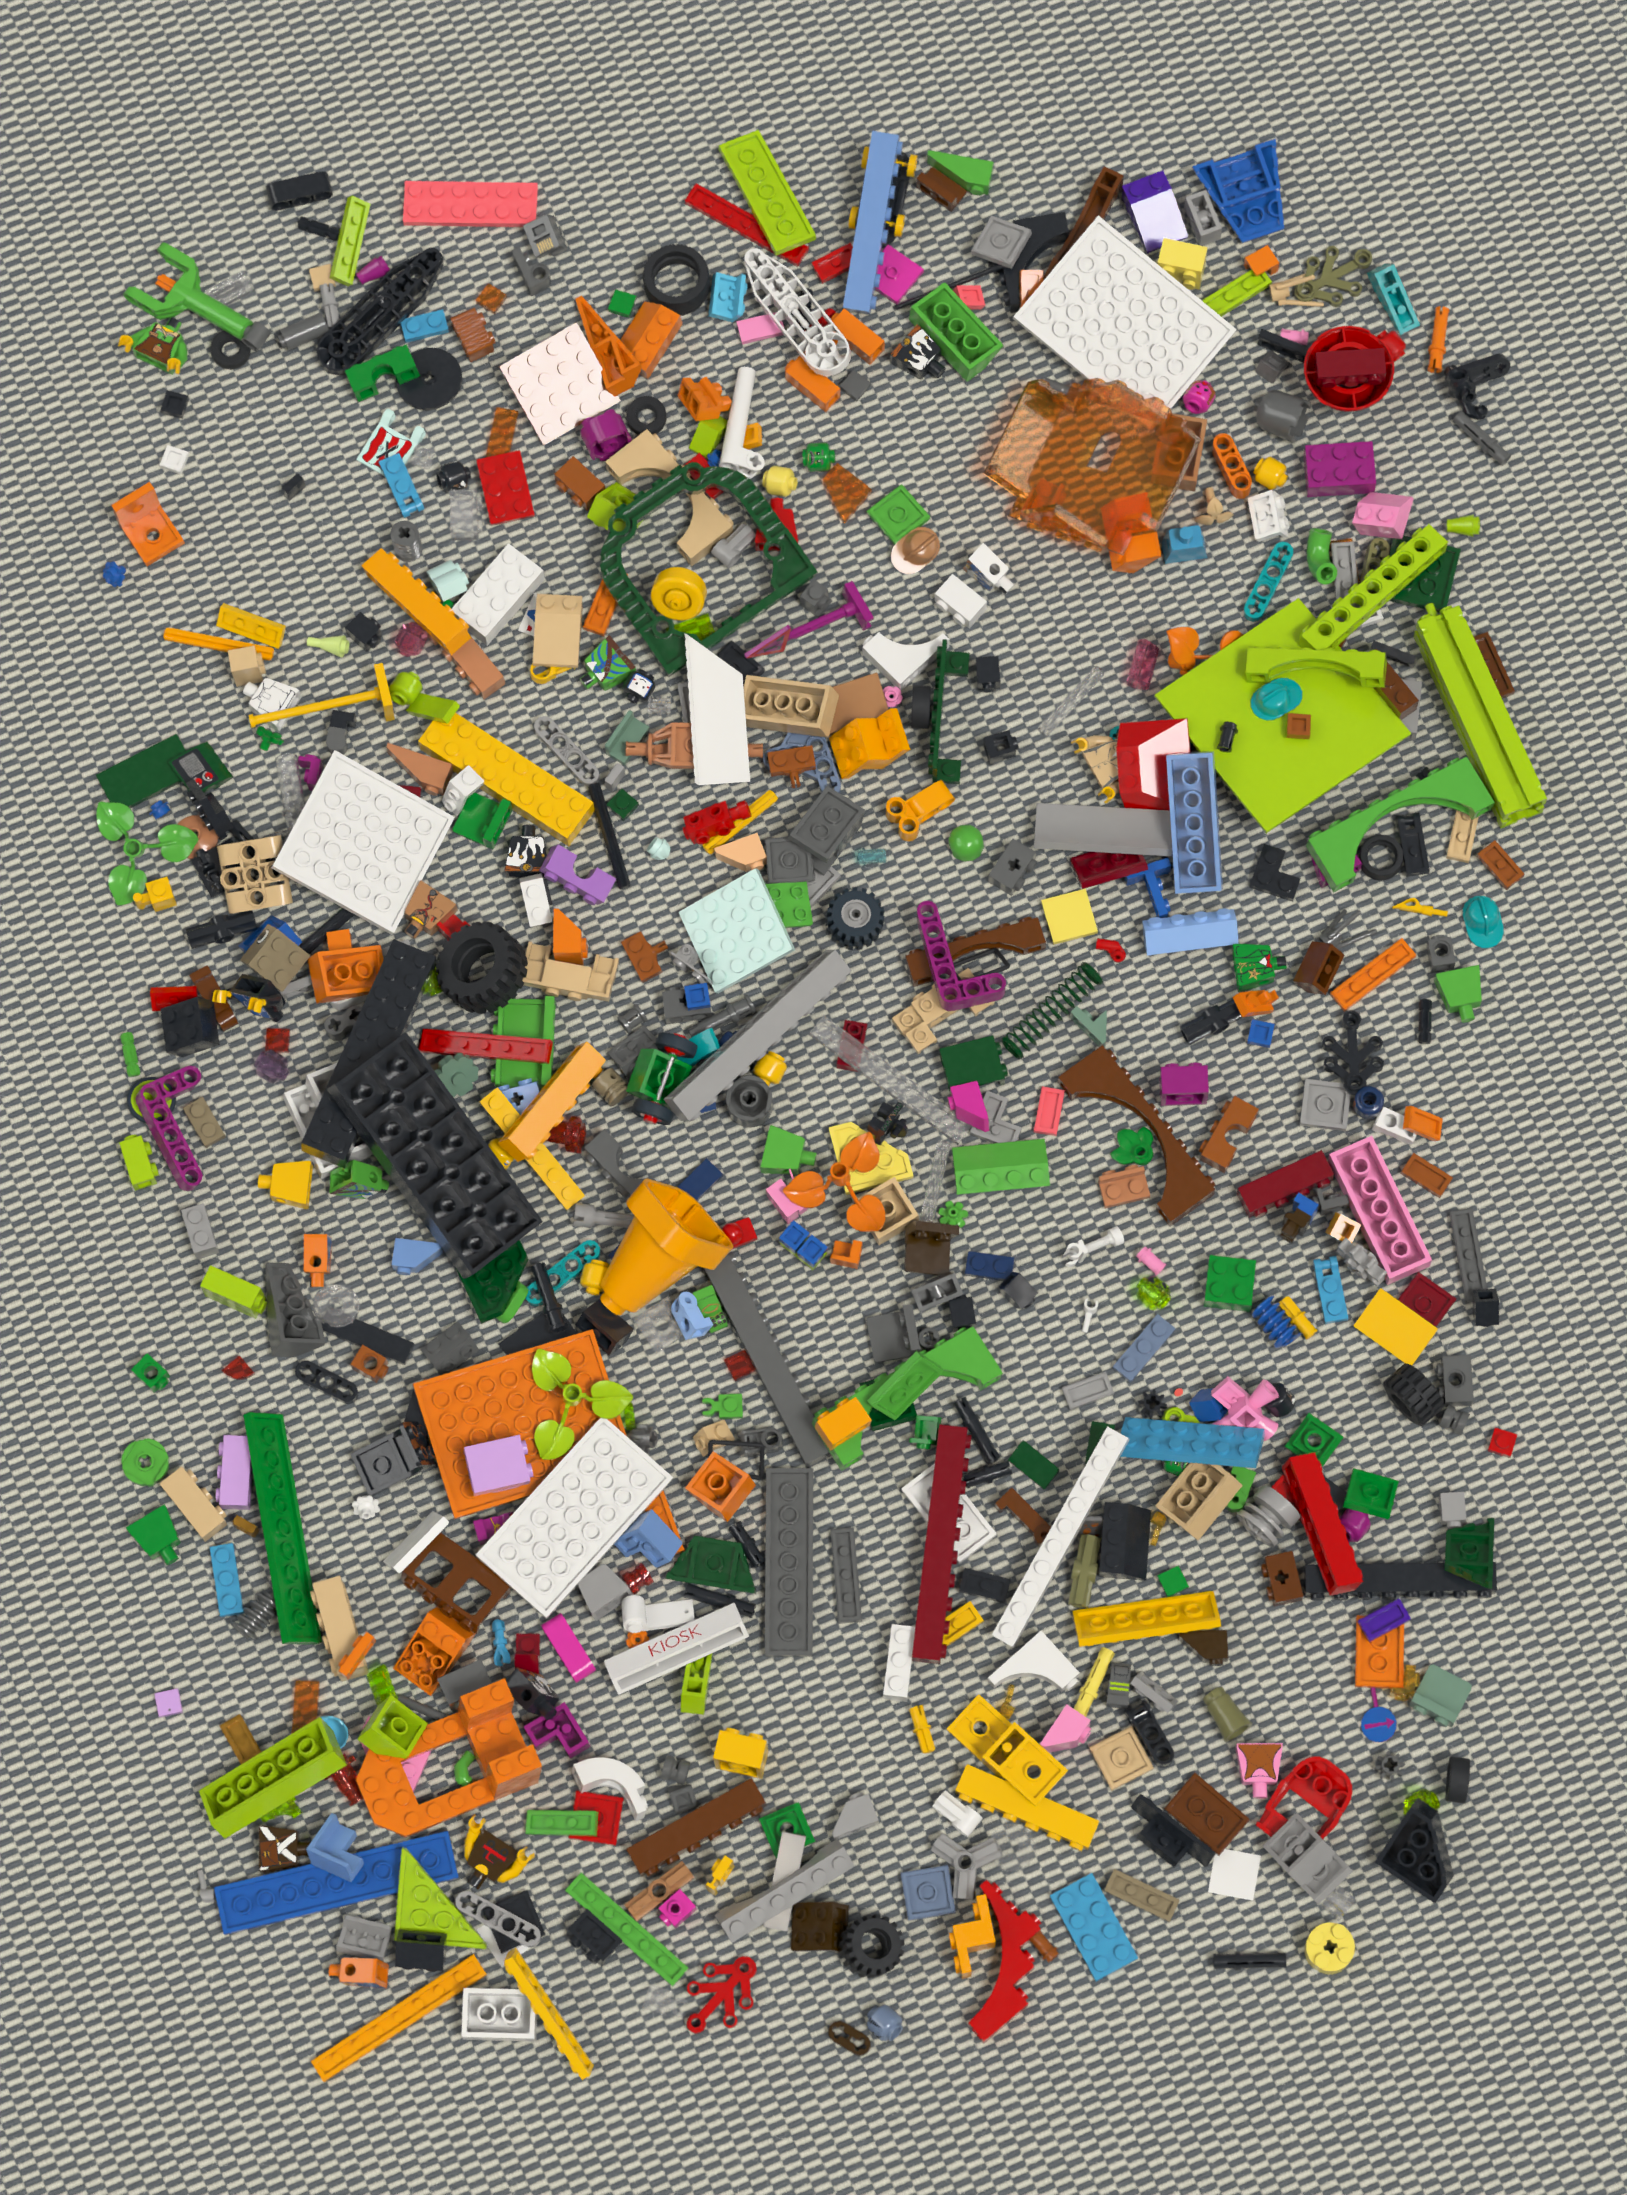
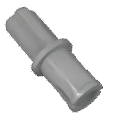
[319,283,339,329]

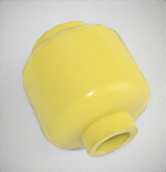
[762,466,798,497]

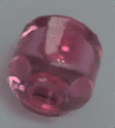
[394,622,428,657]

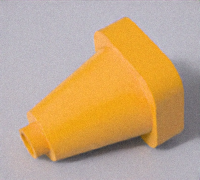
[600,1179,733,1316]

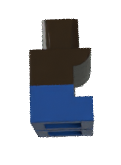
[1280,1192,1319,1244]

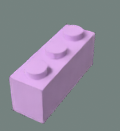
[216,1435,253,1510]

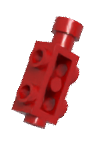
[682,800,752,844]

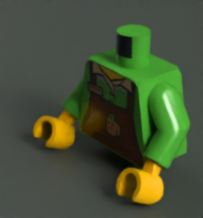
[118,317,188,375]

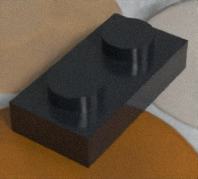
[959,1568,1011,1603]

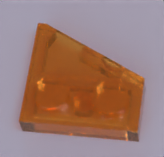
[823,463,872,524]

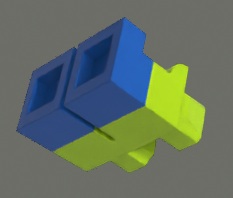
[779,1220,828,1270]

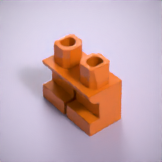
[678,377,731,421]

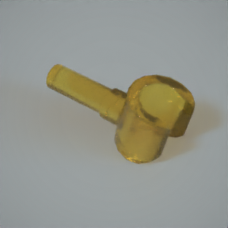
[1150,1511,1166,1546]
[1000,1684,1016,1720]

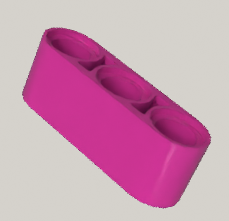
[541,1613,596,1683]

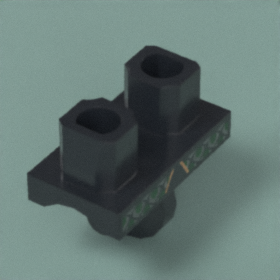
[867,1102,908,1146]

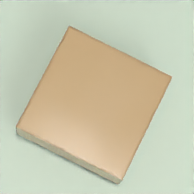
[309,264,336,292]

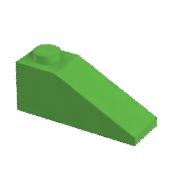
[927,150,994,196]

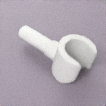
[1082,1298,1098,1333]

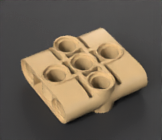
[217,835,293,914]

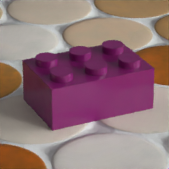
[1303,441,1376,497]

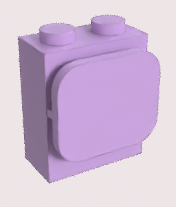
[463,1435,533,1496]

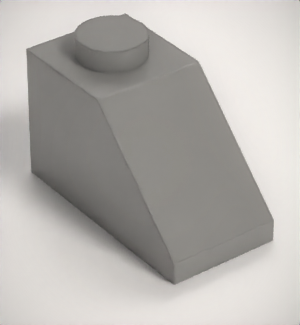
[832,1792,879,1840]

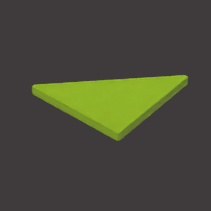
[394,1847,487,1949]

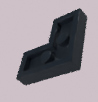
[1249,844,1301,902]

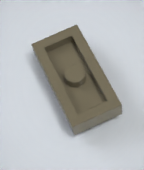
[183,1096,226,1148]

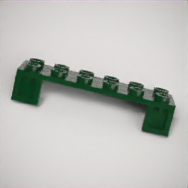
[928,639,970,785]

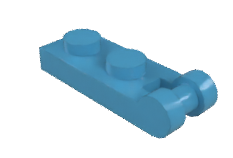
[379,453,425,518]
[1313,1256,1349,1324]

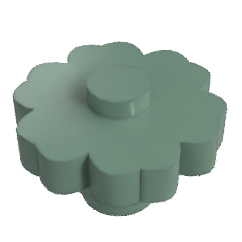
[435,1053,479,1098]

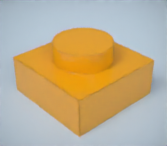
[743,422,762,450]

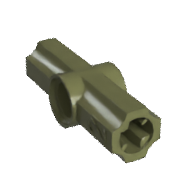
[1068,1534,1101,1609]

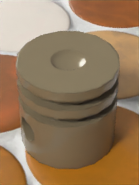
[592,1068,628,1107]

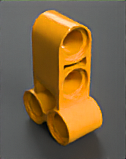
[886,780,955,841]

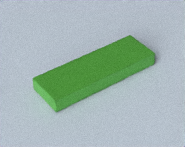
[525,1810,598,1836]

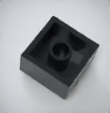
[160,997,220,1057]

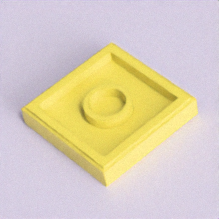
[1041,889,1098,945]

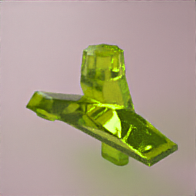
[260,1797,302,1823]

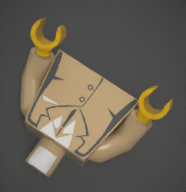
[1071,735,1120,803]

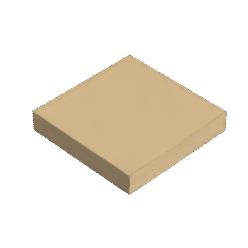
[1089,1726,1154,1791]

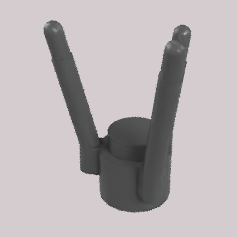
[1319,909,1377,950]

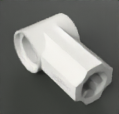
[933,1790,983,1837]

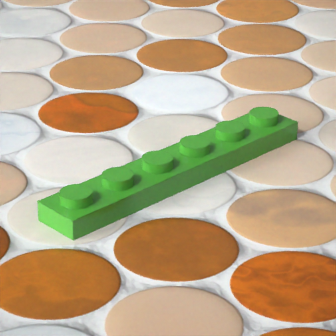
[565,1873,689,1987]

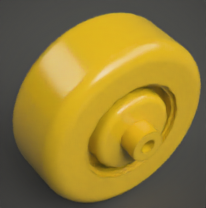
[651,567,707,621]

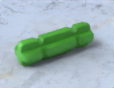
[120,1032,140,1077]

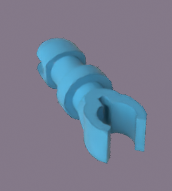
[492,1619,511,1666]

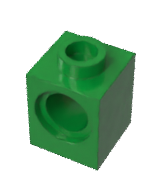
[131,1353,170,1393]

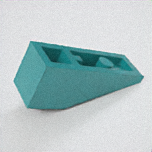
[1367,263,1420,335]

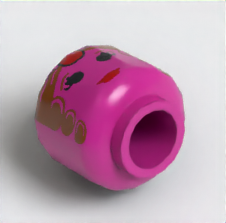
[1183,380,1216,414]

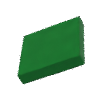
[1343,1468,1399,1520]

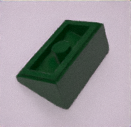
[1008,1440,1060,1490]

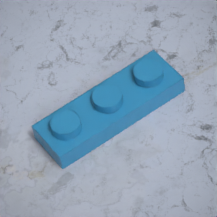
[210,1543,244,1618]

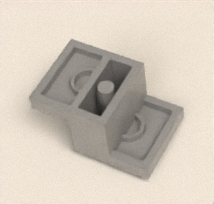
[1263,1813,1353,1905]

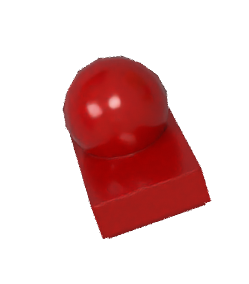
[721,1217,758,1249]

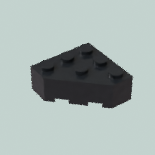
[1375,1798,1454,1903]

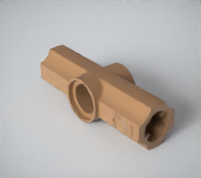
[625,1861,694,1922]

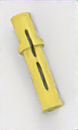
[1073,1647,1115,1717]

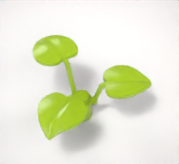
[532,1349,633,1460]

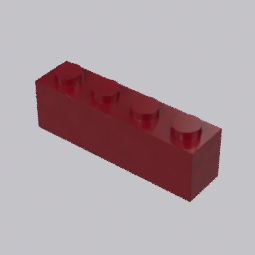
[1236,1150,1334,1218]

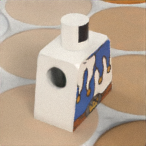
[963,543,1014,594]

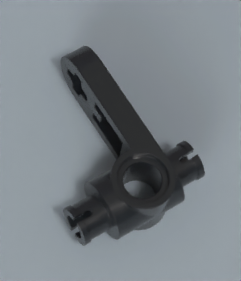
[1444,354,1510,404]

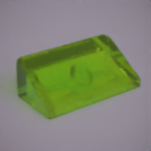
[367,1664,398,1706]

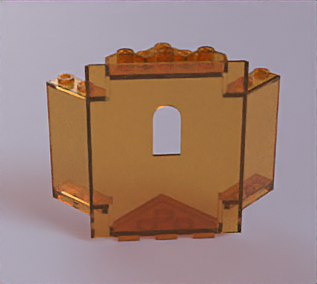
[983,378,1201,555]

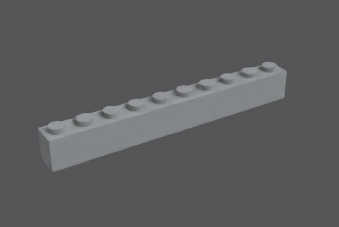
[664,950,851,1121]

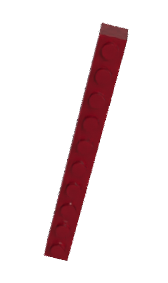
[912,1424,972,1665]

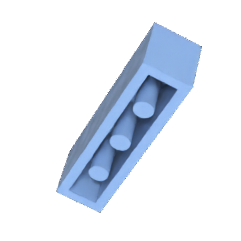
[1142,908,1239,956]

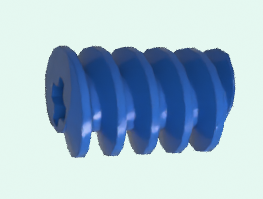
[1252,1296,1302,1348]

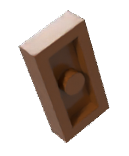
[1477,840,1525,890]

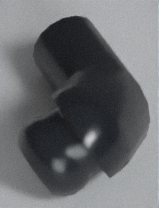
[1458,399,1488,420]

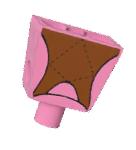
[1236,1743,1283,1799]

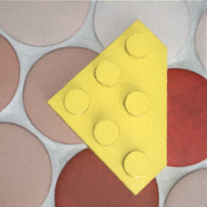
[829,1122,914,1195]

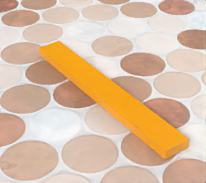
[311,1954,487,2082]

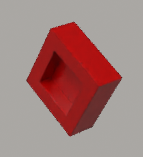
[1488,1427,1518,1458]

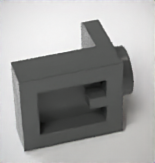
[1312,1188,1349,1216]

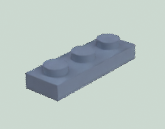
[1113,1314,1176,1383]

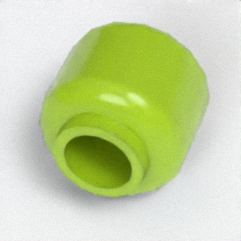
[389,672,423,706]

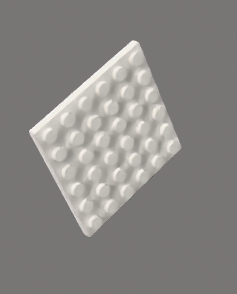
[271,750,455,935]

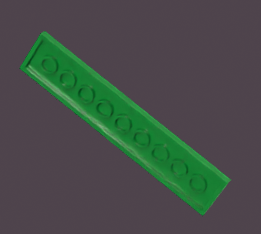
[243,1412,322,1645]

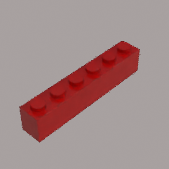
[1282,1452,1363,1596]

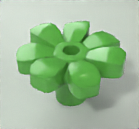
[939,1201,968,1228]

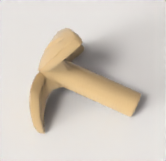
[1194,487,1233,525]

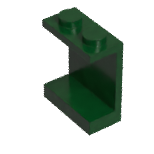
[939,1035,1008,1096]

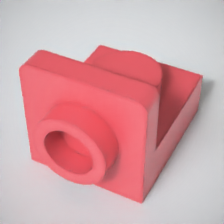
[953,285,985,310]

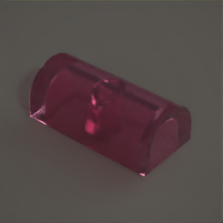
[1126,639,1160,690]

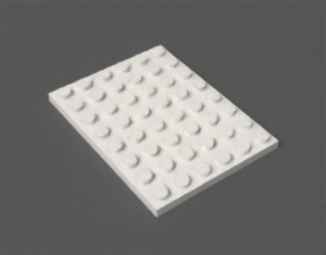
[1013,216,1237,432]

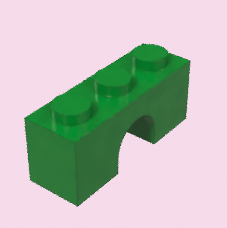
[345,344,420,402]

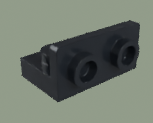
[566,1909,623,1966]

